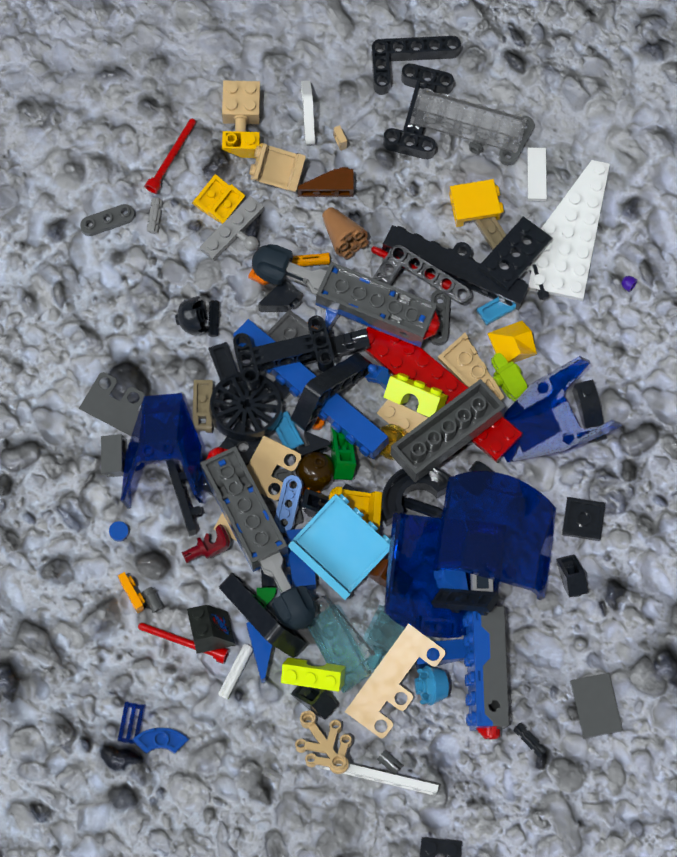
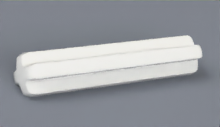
[219,644,253,699]

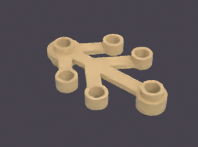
[295,711,352,774]

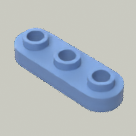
[274,475,303,533]

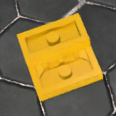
[192,174,245,224]

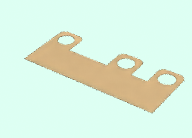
[214,436,301,541]
[345,624,445,738]

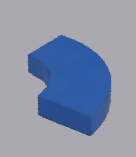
[132,728,189,754]

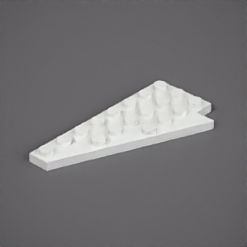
[525,160,610,301]

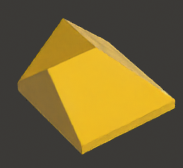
[487,321,537,363]

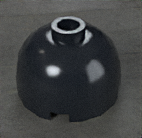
[175,296,208,335]

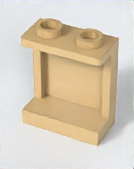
[249,143,306,192]

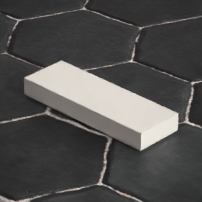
[527,148,547,201]

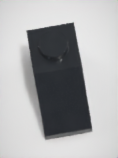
[258,279,301,312]
[556,554,588,598]
[291,686,337,720]

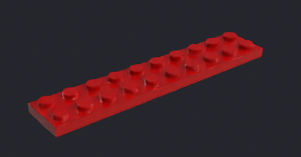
[364,327,522,463]

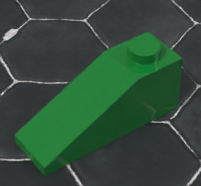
[330,424,356,480]

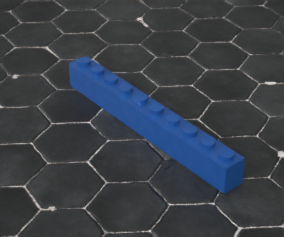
[233,319,389,459]

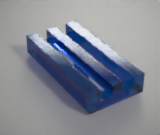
[117,702,145,745]

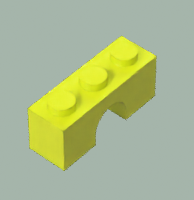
[384,373,448,417]
[281,658,346,692]

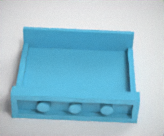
[287,494,393,600]

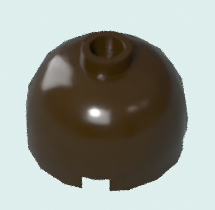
[296,452,334,491]

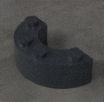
[381,467,454,526]

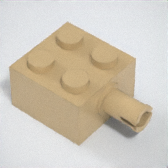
[222,80,260,132]

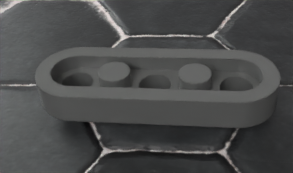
[499,116,534,165]
[80,204,135,236]
[429,290,450,345]

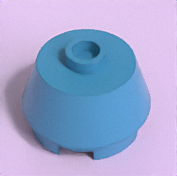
[415,666,449,706]

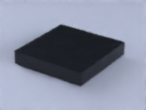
[562,497,606,541]

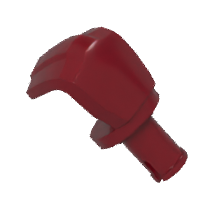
[181,524,231,563]

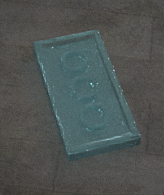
[307,605,372,693]

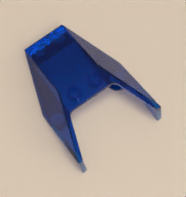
[503,356,623,462]
[120,393,204,509]

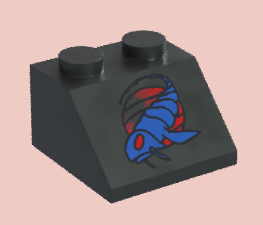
[187,605,235,654]

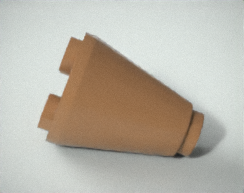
[322,207,369,259]

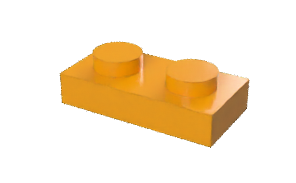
[118,572,145,614]

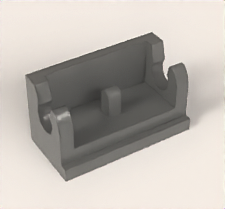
[101,434,127,477]

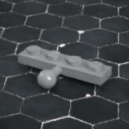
[200,196,264,261]

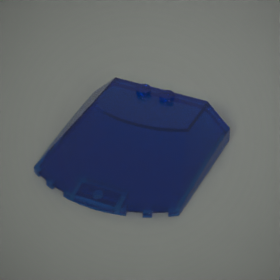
[433,471,556,600]
[384,513,506,638]

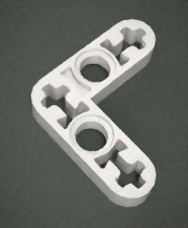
[301,80,315,145]

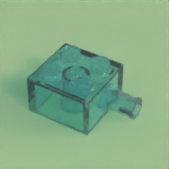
[362,605,415,670]

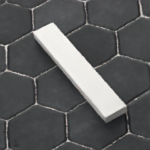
[319,764,439,796]

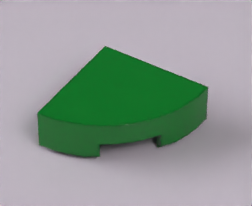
[257,588,276,606]

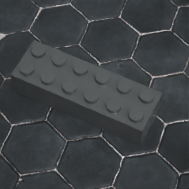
[390,379,506,483]

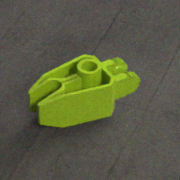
[491,353,529,404]

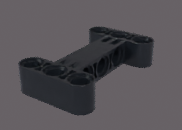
[383,63,454,160]
[233,315,335,390]

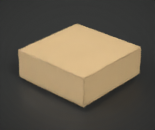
[333,125,347,151]

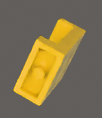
[449,179,503,227]
[329,486,382,532]

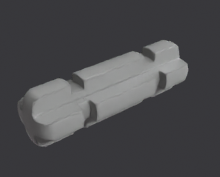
[147,197,162,234]

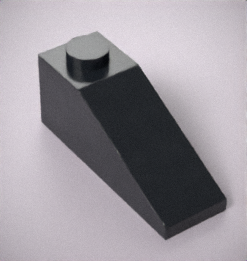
[572,379,607,444]

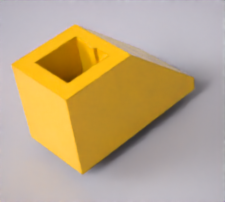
[222,131,260,158]

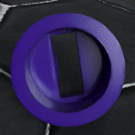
[622,276,638,292]

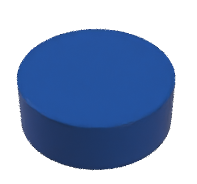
[109,521,129,542]

